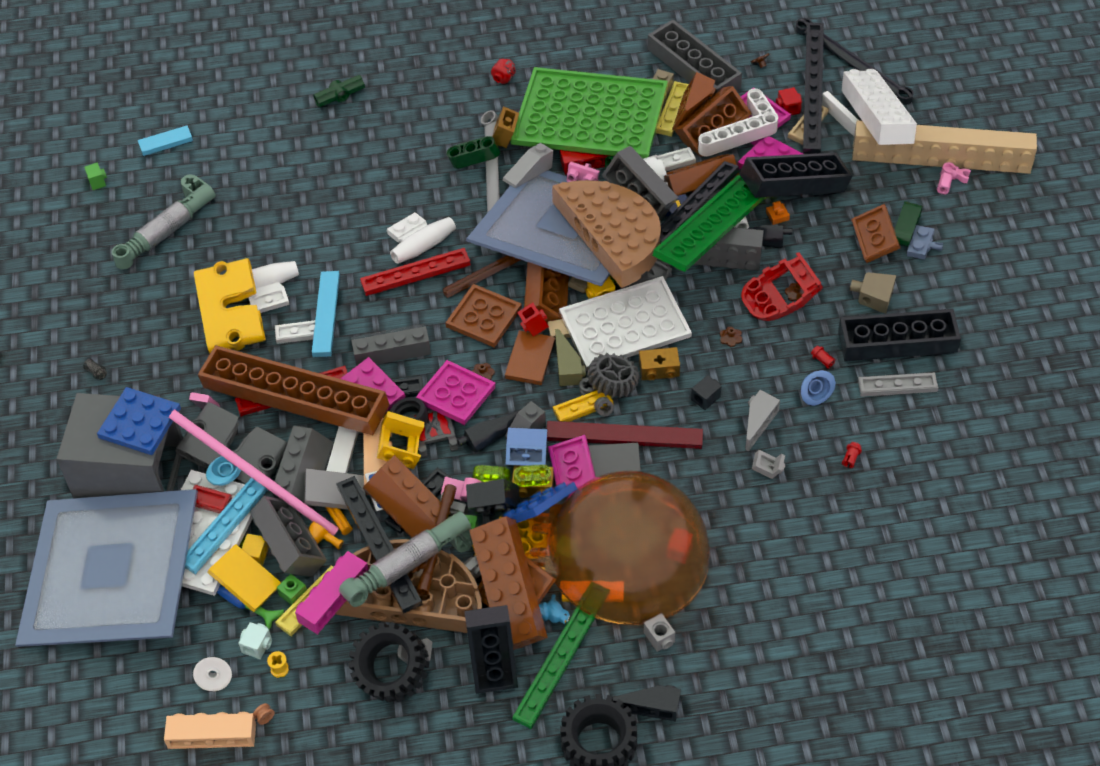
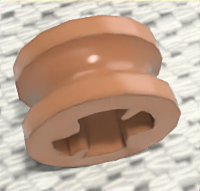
[253,703,275,725]

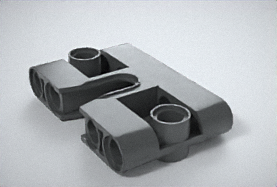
[175,402,287,484]

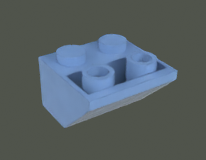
[505,428,547,467]

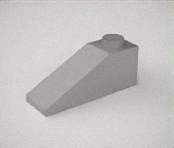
[503,143,553,188]
[745,390,780,451]

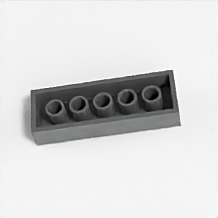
[648,20,742,99]

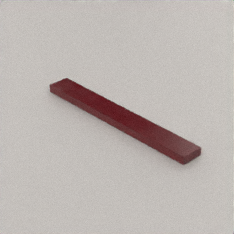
[547,421,703,449]

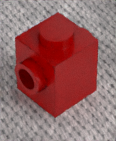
[776,87,802,115]
[517,302,549,337]

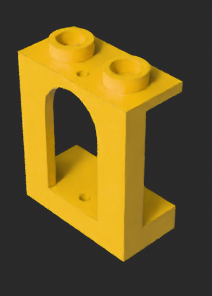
[377,411,424,469]

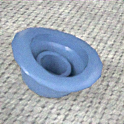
[801,370,836,406]

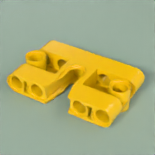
[194,258,266,353]

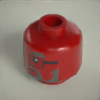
[491,59,516,84]

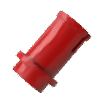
[811,345,836,369]
[842,442,862,468]

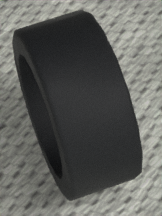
[390,397,428,426]

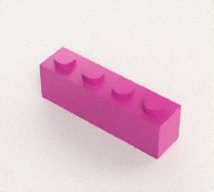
[295,551,369,635]

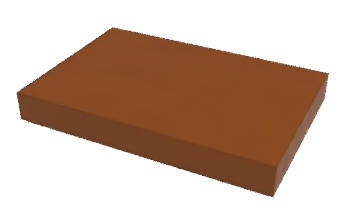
[851,204,900,263]
[505,330,555,385]

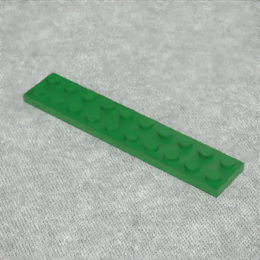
[652,174,766,272]

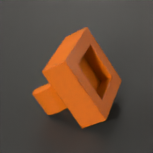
[766,201,790,225]

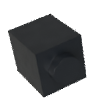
[691,375,722,410]

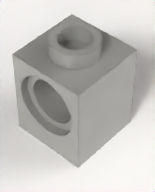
[644,613,675,652]

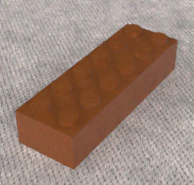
[469,516,548,650]

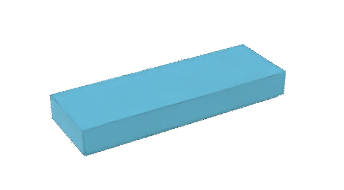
[138,125,193,156]

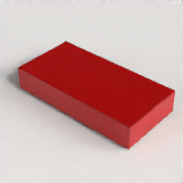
[193,485,232,513]

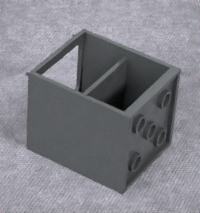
[56,393,183,499]

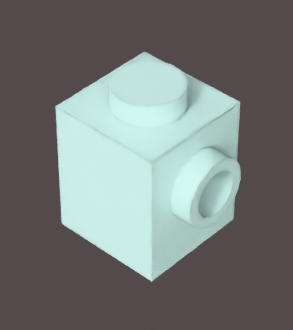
[239,622,272,660]

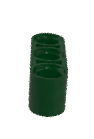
[446,136,500,169]
[894,201,923,247]

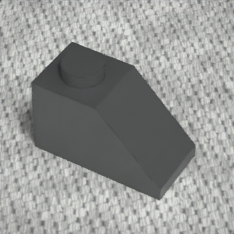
[505,401,546,439]

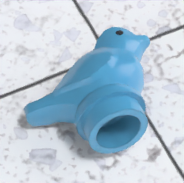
[539,594,570,624]

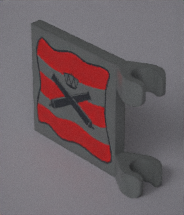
[409,410,458,458]

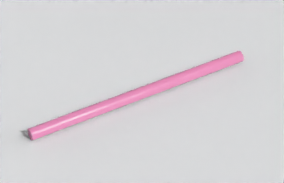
[168,409,339,536]

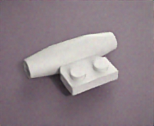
[387,213,456,264]
[248,261,299,313]

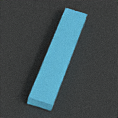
[312,271,340,357]
[185,478,268,575]

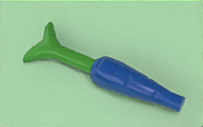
[217,584,284,629]

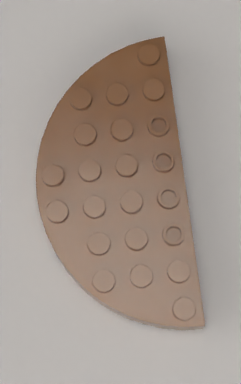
[552,180,661,288]
[335,539,482,633]

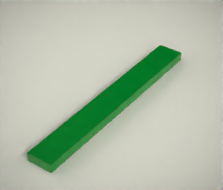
[512,581,610,729]

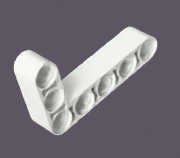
[698,88,778,157]

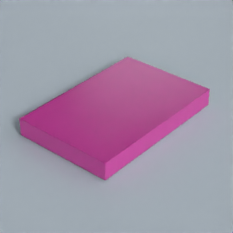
[548,435,598,495]

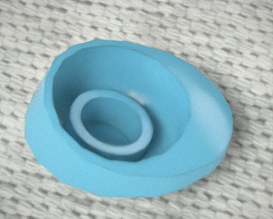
[206,456,241,486]

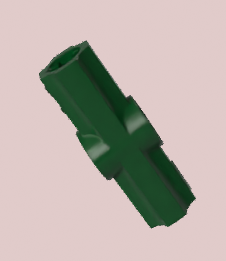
[313,74,365,108]

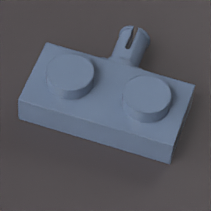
[907,225,943,260]

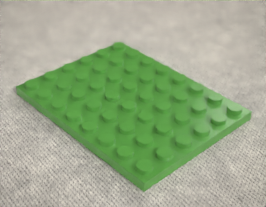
[510,67,668,159]

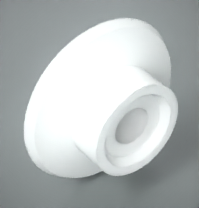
[193,657,232,691]

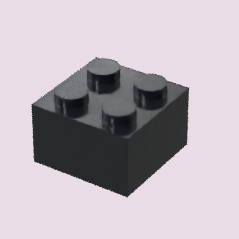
[466,479,520,517]

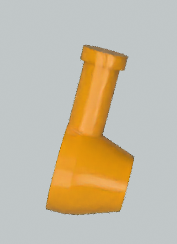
[308,522,344,550]

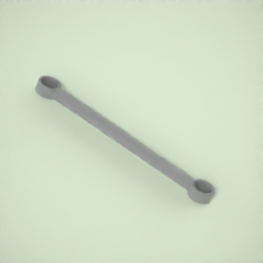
[481,110,500,213]

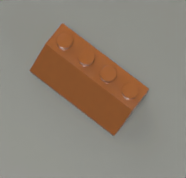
[674,86,752,157]
[664,154,739,196]
[524,262,569,323]
[363,455,451,538]

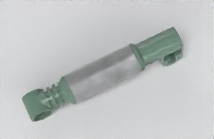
[112,174,216,270]
[339,511,473,607]

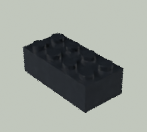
[464,605,518,694]

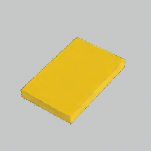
[207,544,281,612]

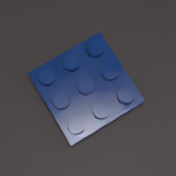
[97,387,181,455]
[503,482,577,523]

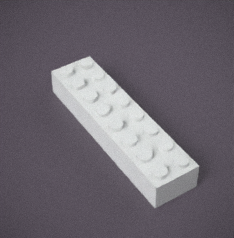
[841,69,917,145]

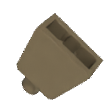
[850,272,896,314]

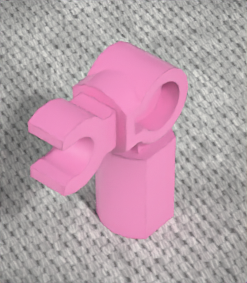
[937,162,971,195]

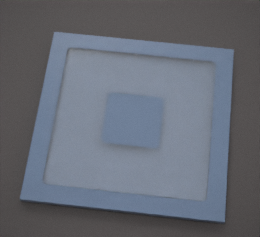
[466,170,610,286]
[15,489,198,647]

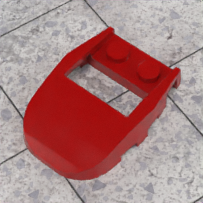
[741,252,823,321]

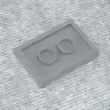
[304,469,365,509]

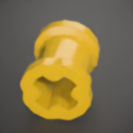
[267,651,289,678]

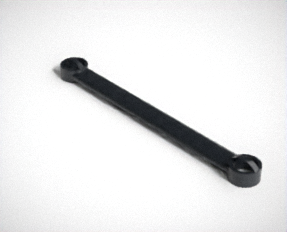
[795,18,914,105]

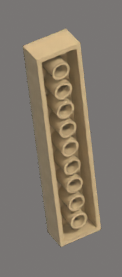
[852,120,1037,174]

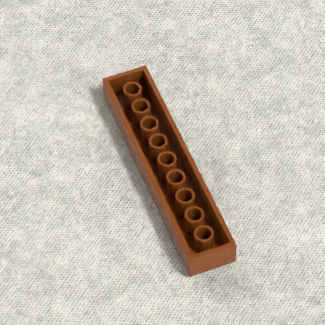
[198,345,390,436]

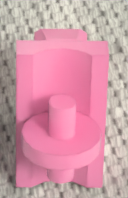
[567,162,600,182]

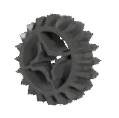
[587,352,639,398]

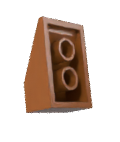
[672,72,715,130]

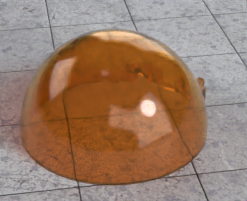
[530,470,710,625]

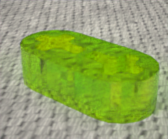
[472,465,511,482]
[513,465,552,487]

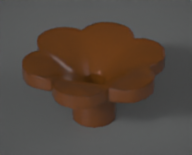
[750,53,769,68]
[785,283,804,301]
[720,327,742,347]
[472,363,495,380]

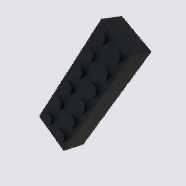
[739,153,853,198]
[838,309,961,361]

